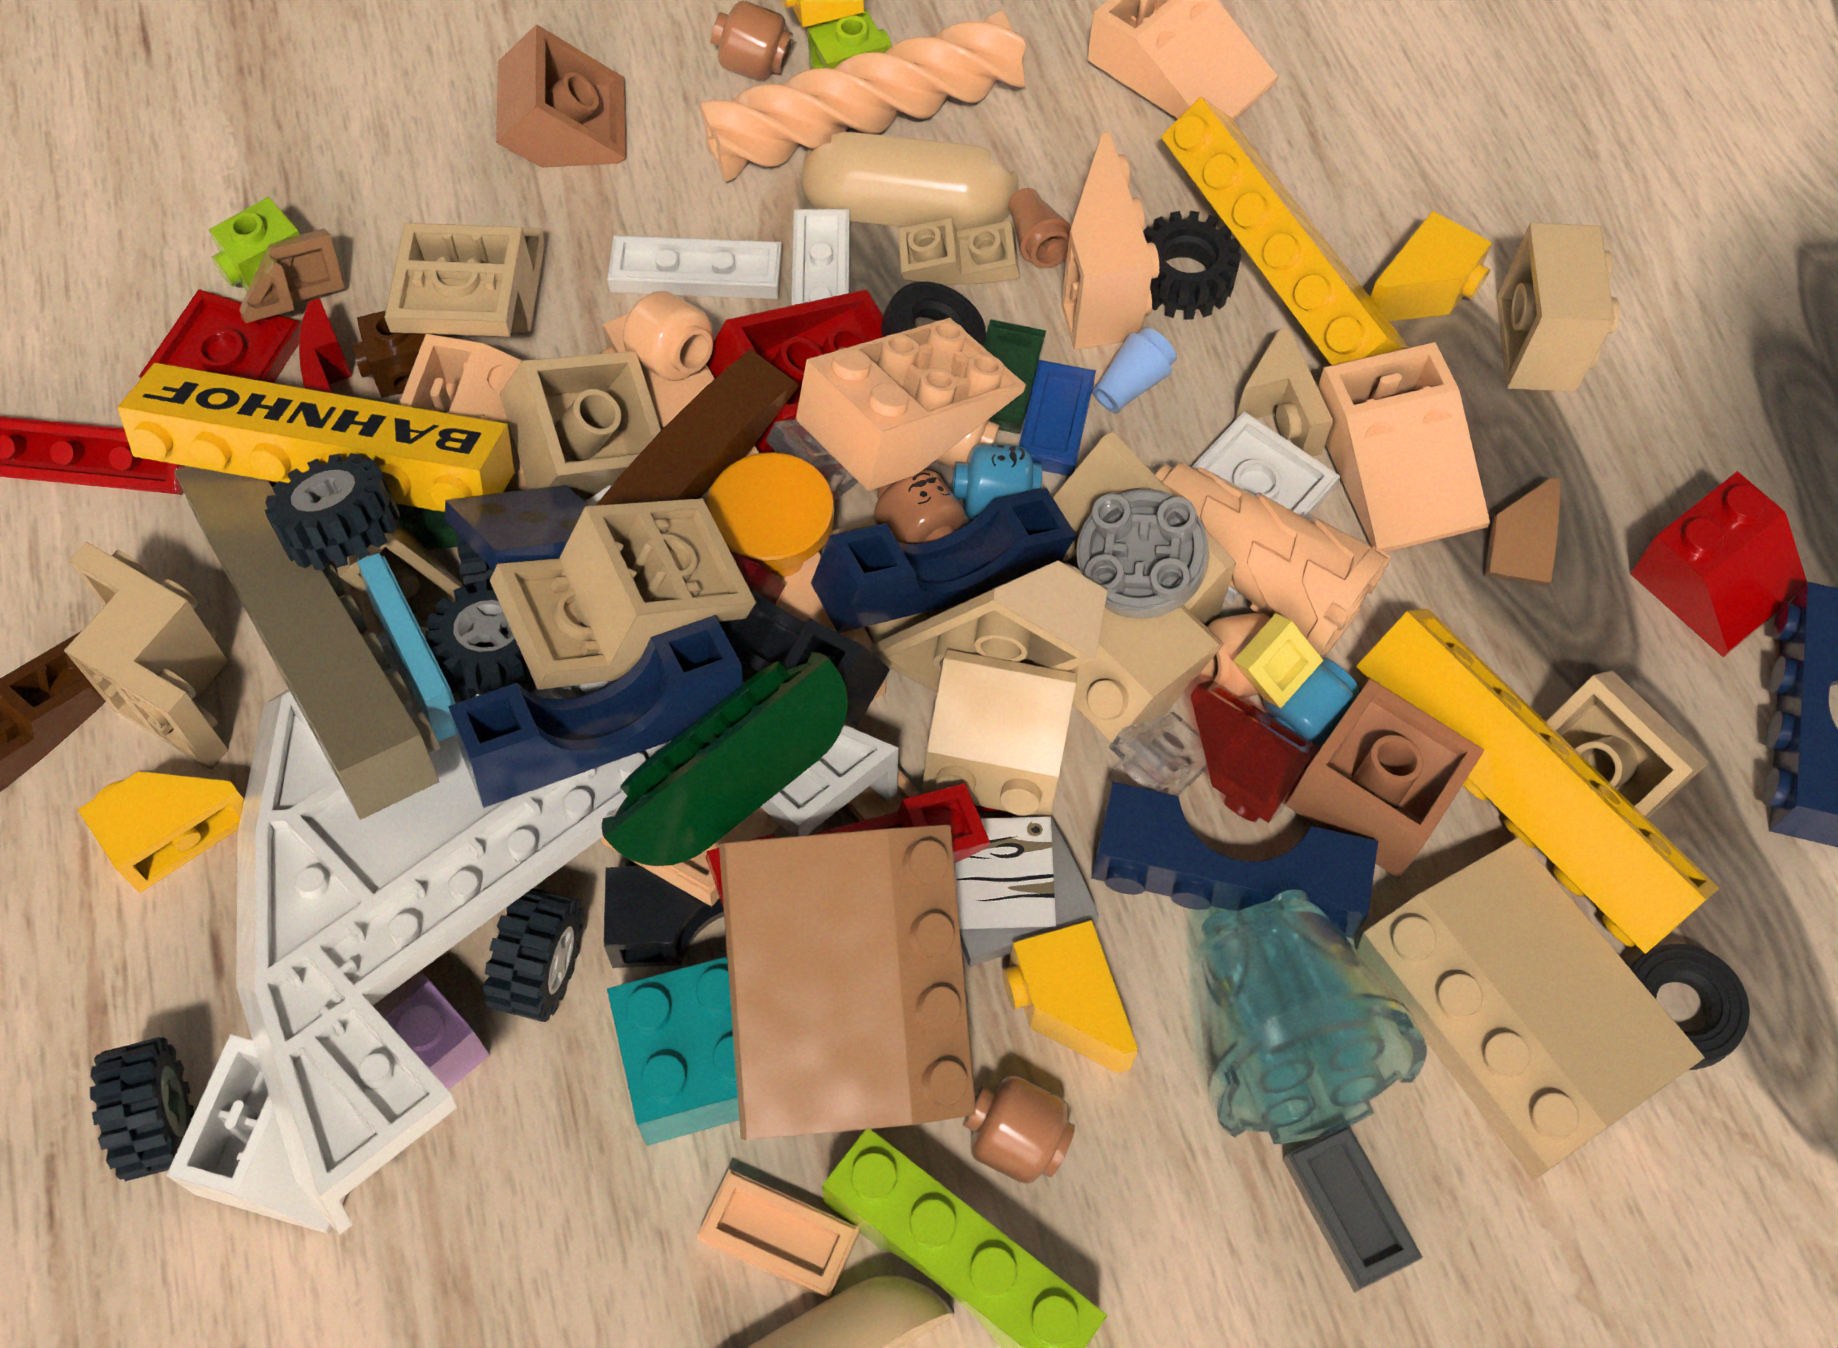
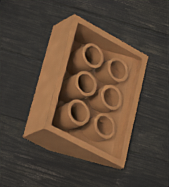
[719,825,976,1140]

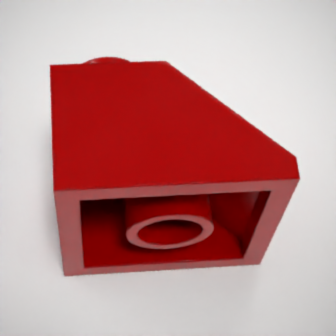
[1630,471,1807,658]

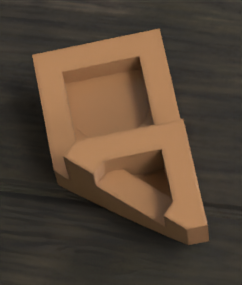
[239,228,345,323]
[1484,477,1561,587]

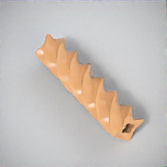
[699,10,1026,182]

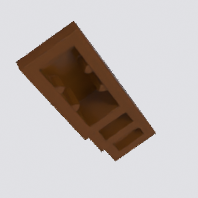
[596,349,799,506]
[0,631,106,791]

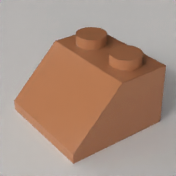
[496,24,626,168]
[1286,679,1485,879]

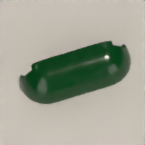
[601,652,848,866]

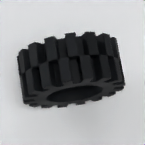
[1143,211,1241,320]

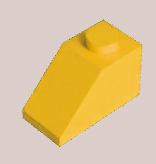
[1370,211,1493,322]
[77,771,244,893]
[1002,920,1138,1073]

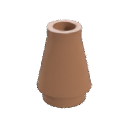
[1008,188,1071,268]

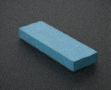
[357,553,456,742]

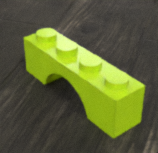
[822,1129,1108,1348]

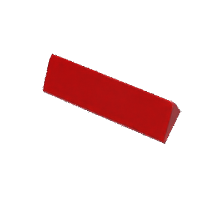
[0,416,186,495]

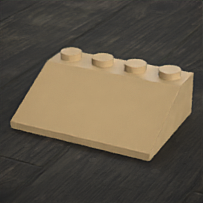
[1357,837,1705,1180]

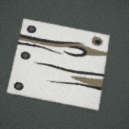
[954,817,1056,929]

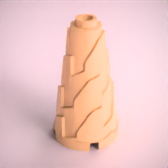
[1155,462,1391,658]

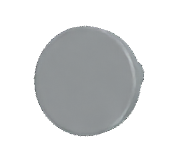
[1077,489,1209,618]

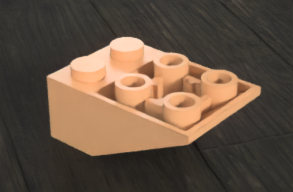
[1088,0,1278,121]
[1061,132,1159,350]
[795,318,1026,491]
[399,334,529,491]
[1317,342,1490,552]

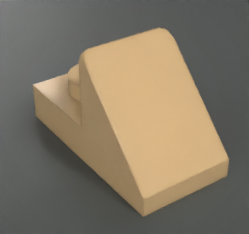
[1235,327,1333,457]

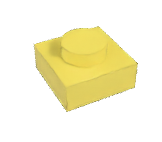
[1233,613,1324,709]

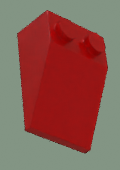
[706,289,883,453]

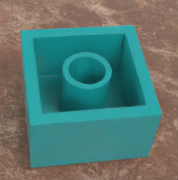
[607,957,739,1146]

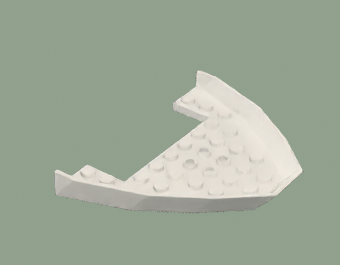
[236,627,898,1235]

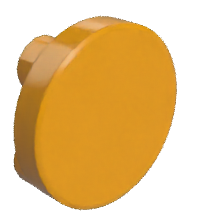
[707,452,834,577]

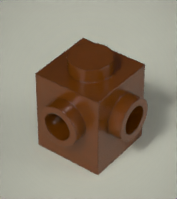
[352,310,439,398]

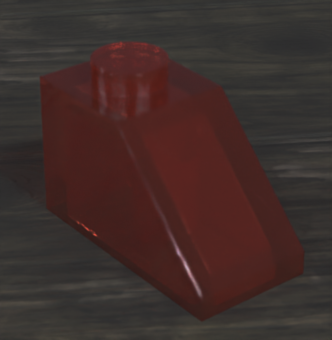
[1190,679,1321,823]

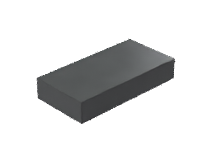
[1283,1125,1423,1293]

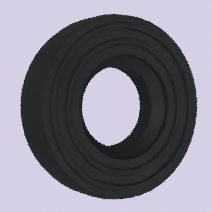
[881,281,986,347]
[1629,944,1750,1070]

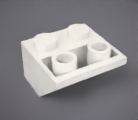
[166,1034,346,1235]

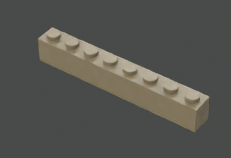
[174,466,440,820]

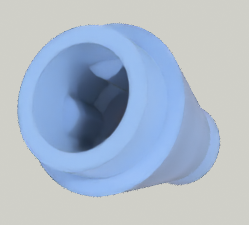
[1092,327,1177,413]

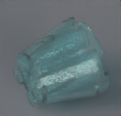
[1195,889,1427,1144]

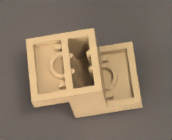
[385,223,545,337]
[490,498,756,690]
[64,541,229,770]

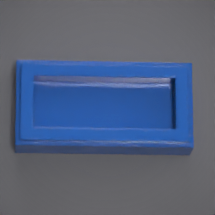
[1019,360,1096,476]

